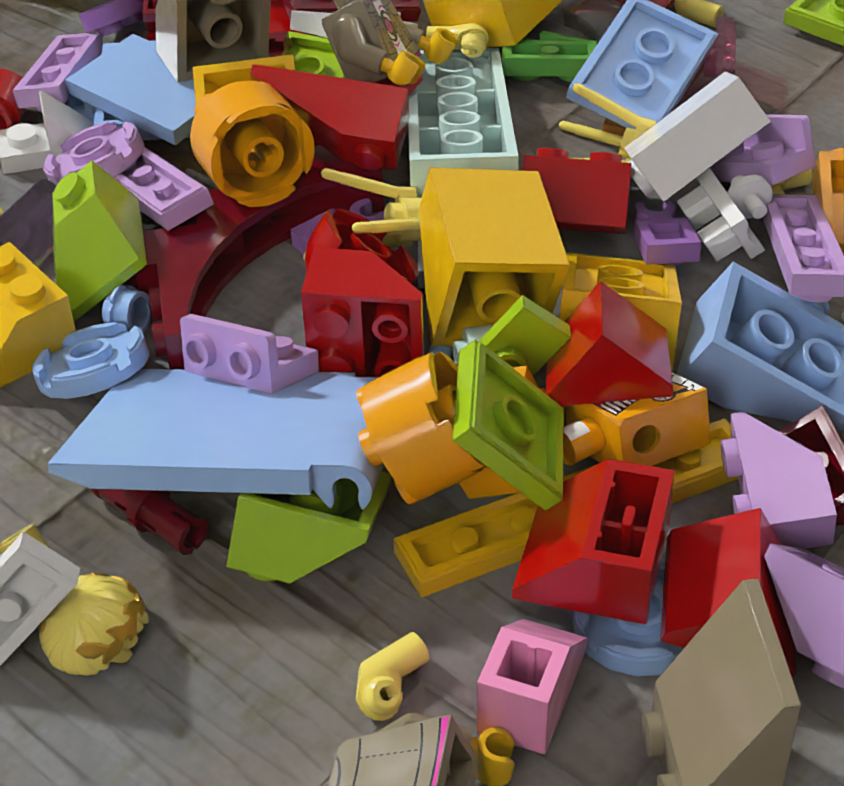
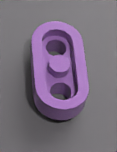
[79,0,144,37]

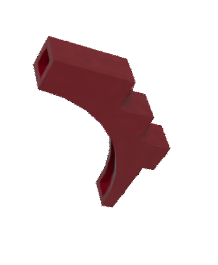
[127,145,384,370]

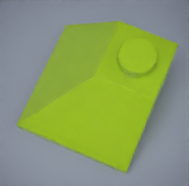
[52,160,147,321]
[226,472,392,583]

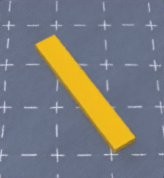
[393,418,738,598]

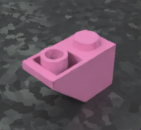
[477,619,588,755]

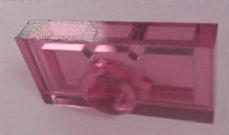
[703,17,736,81]

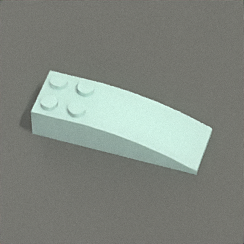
[408,48,518,198]

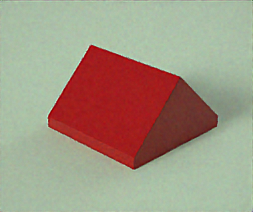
[546,281,674,406]
[660,508,796,678]

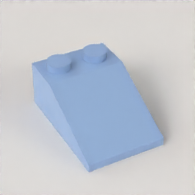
[677,261,844,431]

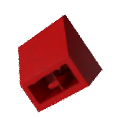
[522,148,632,234]
[301,247,424,377]
[512,459,675,625]

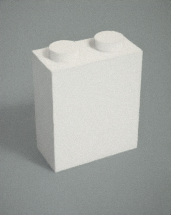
[624,72,771,202]

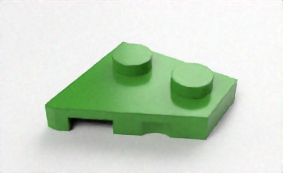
[502,31,597,82]

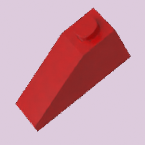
[250,64,409,170]

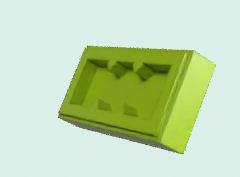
[456,295,571,376]

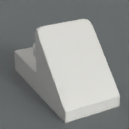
[0,91,94,174]
[0,531,80,666]

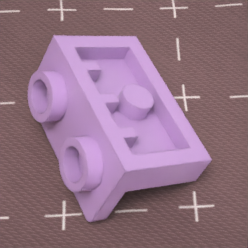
[696,114,816,185]
[180,314,319,394]

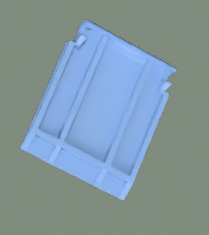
[48,369,384,509]

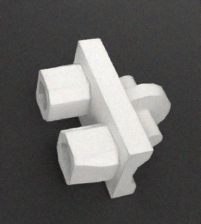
[677,168,773,262]

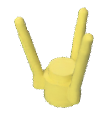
[559,83,657,163]
[303,168,422,261]

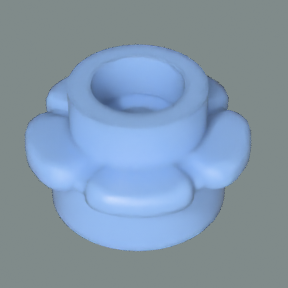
[102,285,152,334]

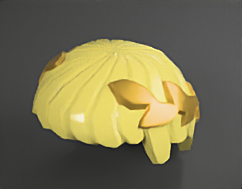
[37,572,149,676]

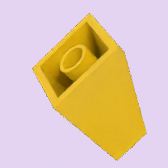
[419,167,570,346]

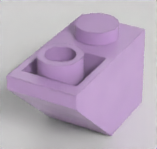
[720,412,837,549]

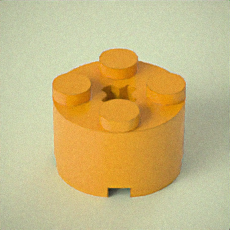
[190,81,315,207]
[356,351,487,505]

